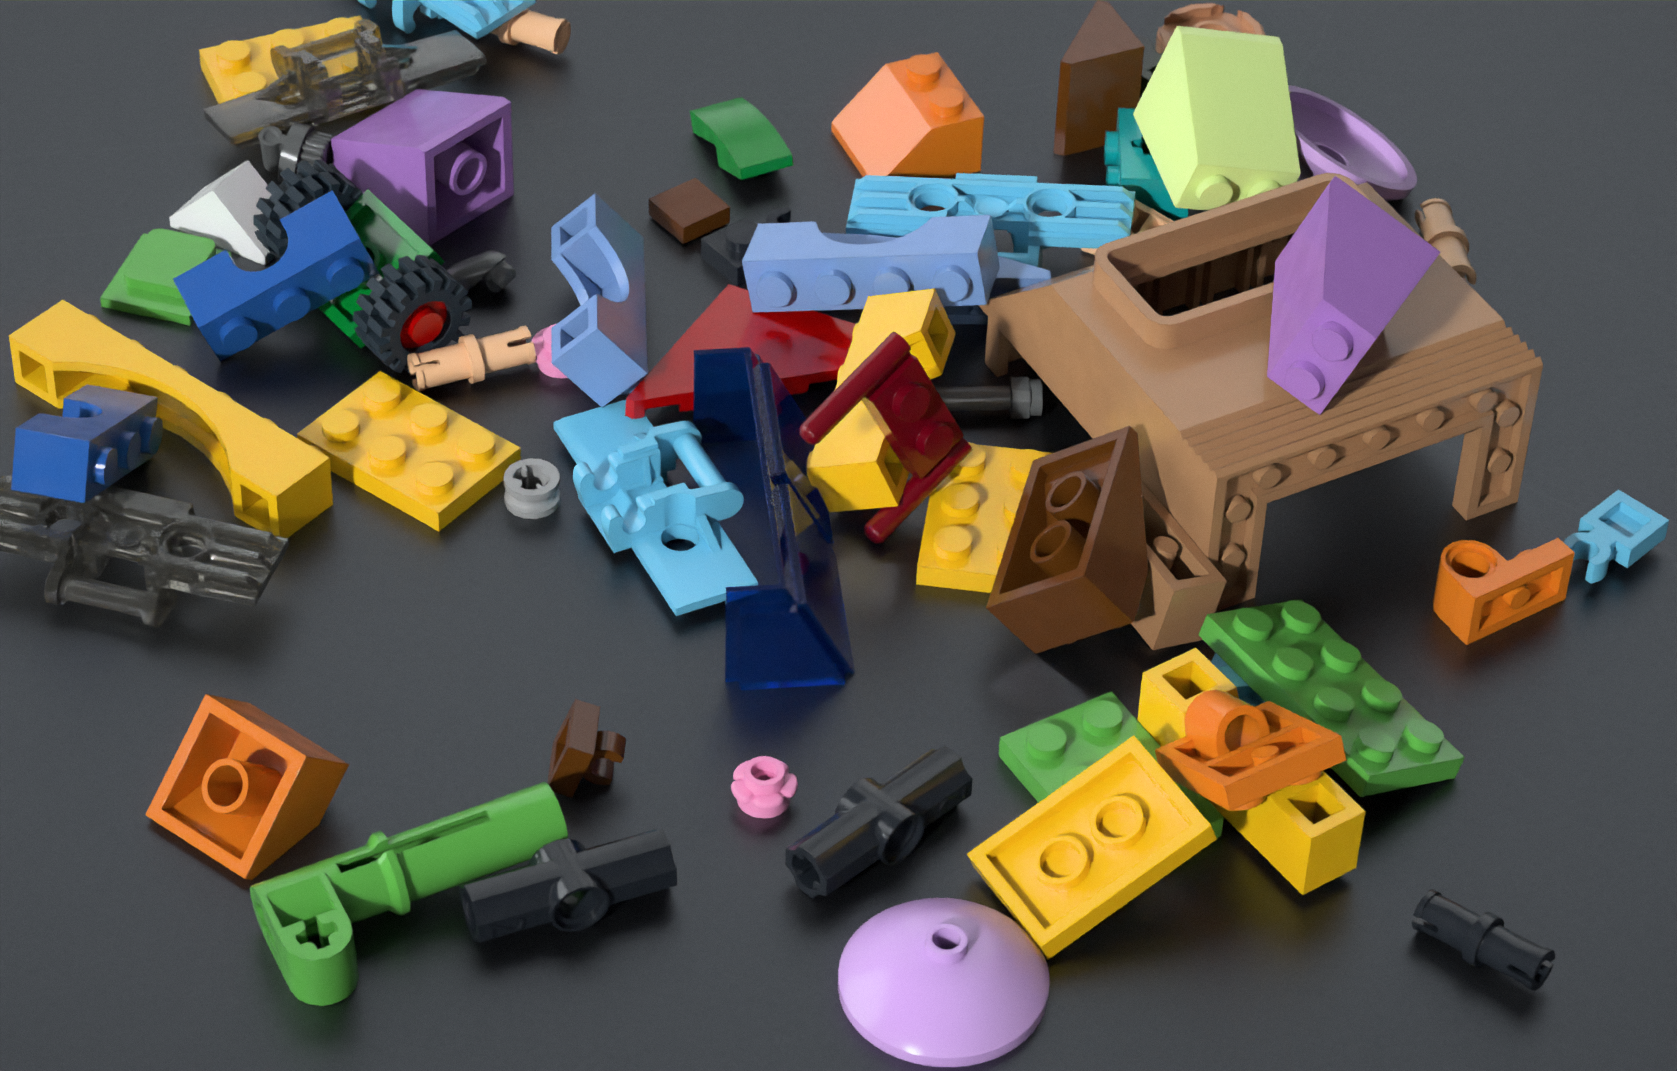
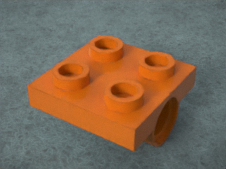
[1155,689,1346,811]

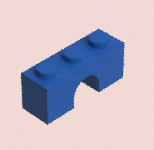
[173,190,379,362]
[11,384,163,503]

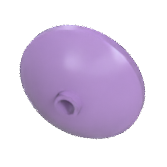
[1288,85,1417,202]
[838,898,1050,1067]

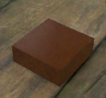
[649,178,730,244]

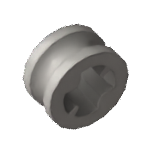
[504,458,561,519]

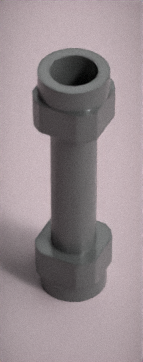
[935,376,1043,419]

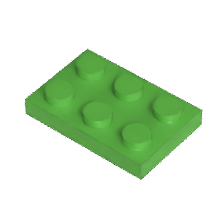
[998,691,1224,838]

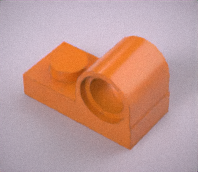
[1433,538,1575,645]

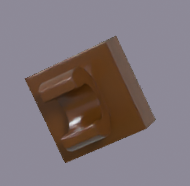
[547,699,626,798]

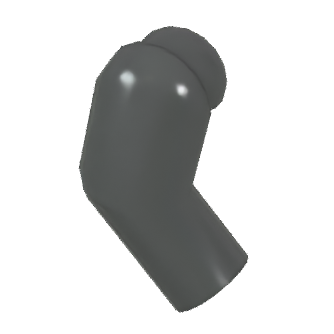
[446,250,516,292]

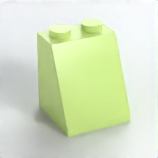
[1133,26,1301,211]

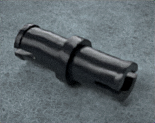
[1412,889,1555,991]

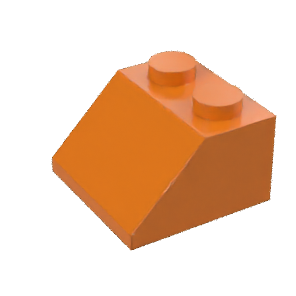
[831,52,984,179]
[145,694,349,880]

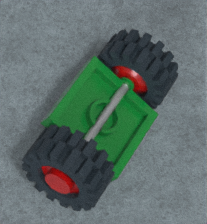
[253,160,472,374]

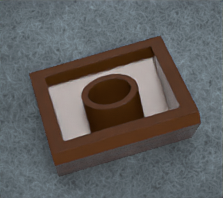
[1053,0,1144,156]

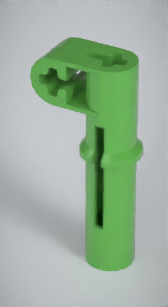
[250,782,568,1006]

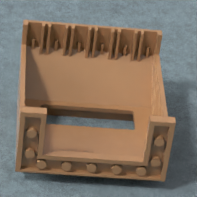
[978,173,1543,612]

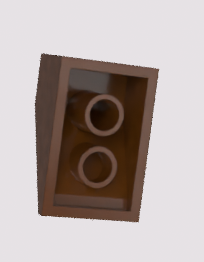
[986,426,1148,654]

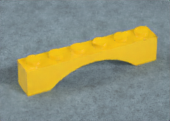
[9,300,333,544]

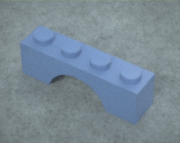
[551,193,648,407]
[742,215,1000,313]

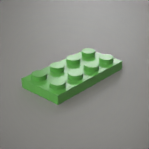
[1198,599,1465,797]

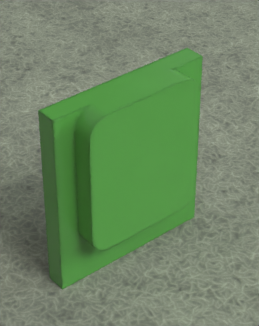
[100,228,231,326]

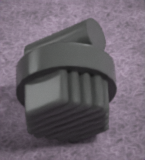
[259,122,334,184]

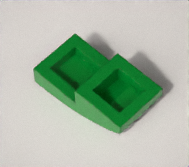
[690,97,794,180]

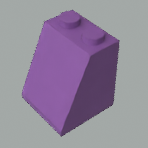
[331,89,514,246]
[1267,176,1440,415]

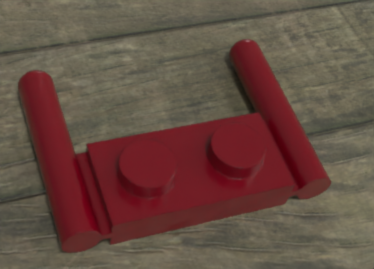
[799,331,972,544]

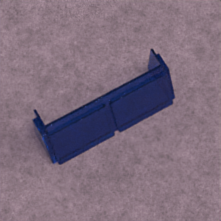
[693,347,855,690]

